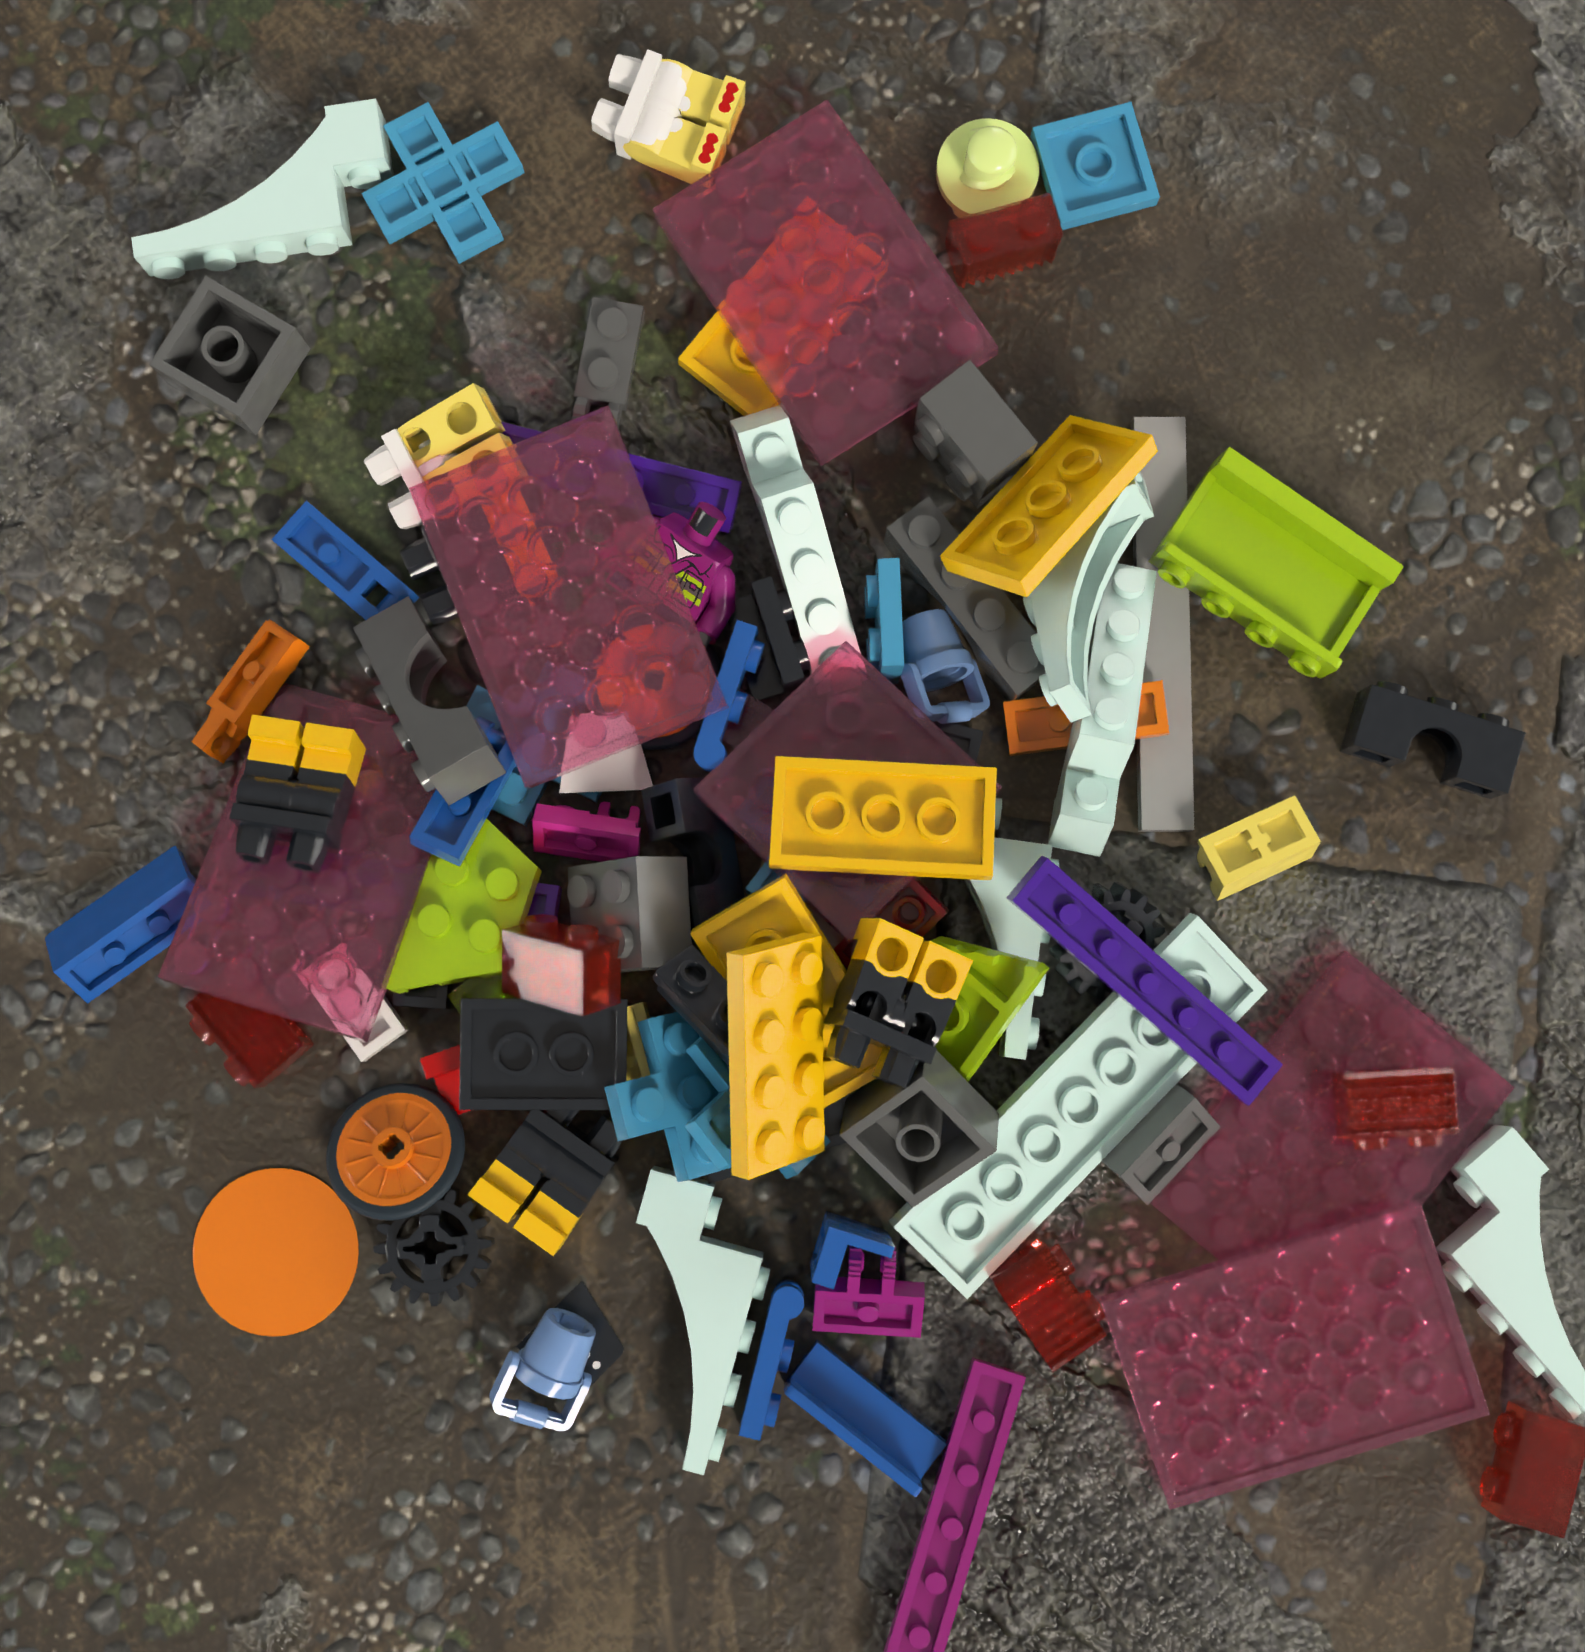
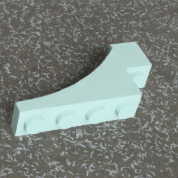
[131,98,394,279]
[730,405,868,696]
[1023,472,1154,723]
[1048,563,1157,857]
[963,798,1059,1060]
[1434,1124,1585,1421]
[636,1166,771,1475]

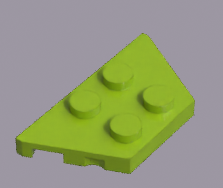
[386,819,542,994]
[931,936,1049,1082]

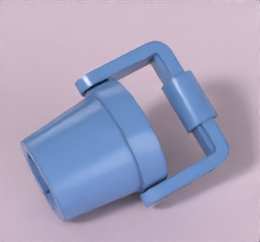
[901,609,990,724]
[489,1308,596,1431]

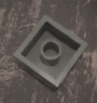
[149,276,310,435]
[913,360,1038,509]
[567,856,692,975]
[839,1050,999,1207]

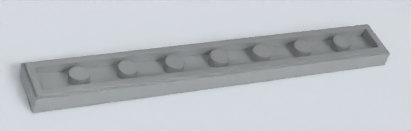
[1130,417,1194,832]

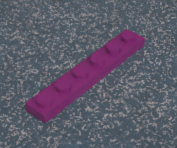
[883,1357,1026,1652]

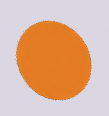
[193,1168,359,1337]

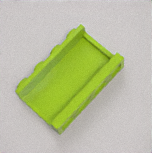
[1148,447,1404,679]

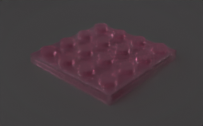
[694,641,1002,944]

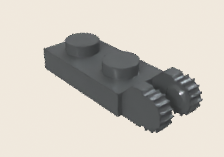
[570,297,645,446]

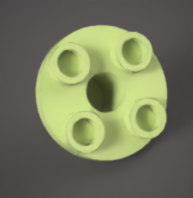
[936,118,1039,222]

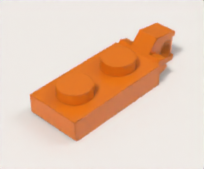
[191,619,310,763]

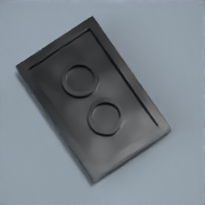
[459,998,627,1110]

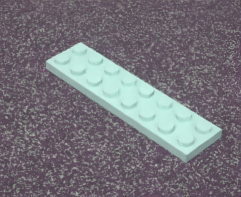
[889,913,1267,1299]

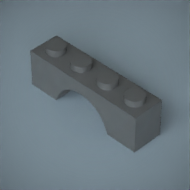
[884,496,1046,701]
[353,596,506,805]

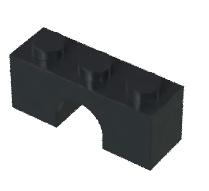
[1340,681,1526,799]
[641,776,745,945]

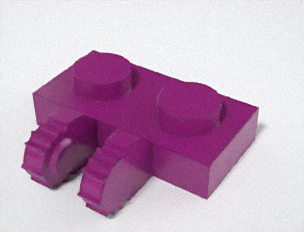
[812,1245,925,1338]

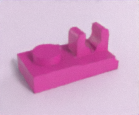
[533,802,641,862]

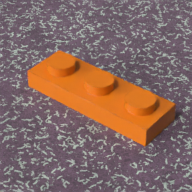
[1003,680,1170,756]

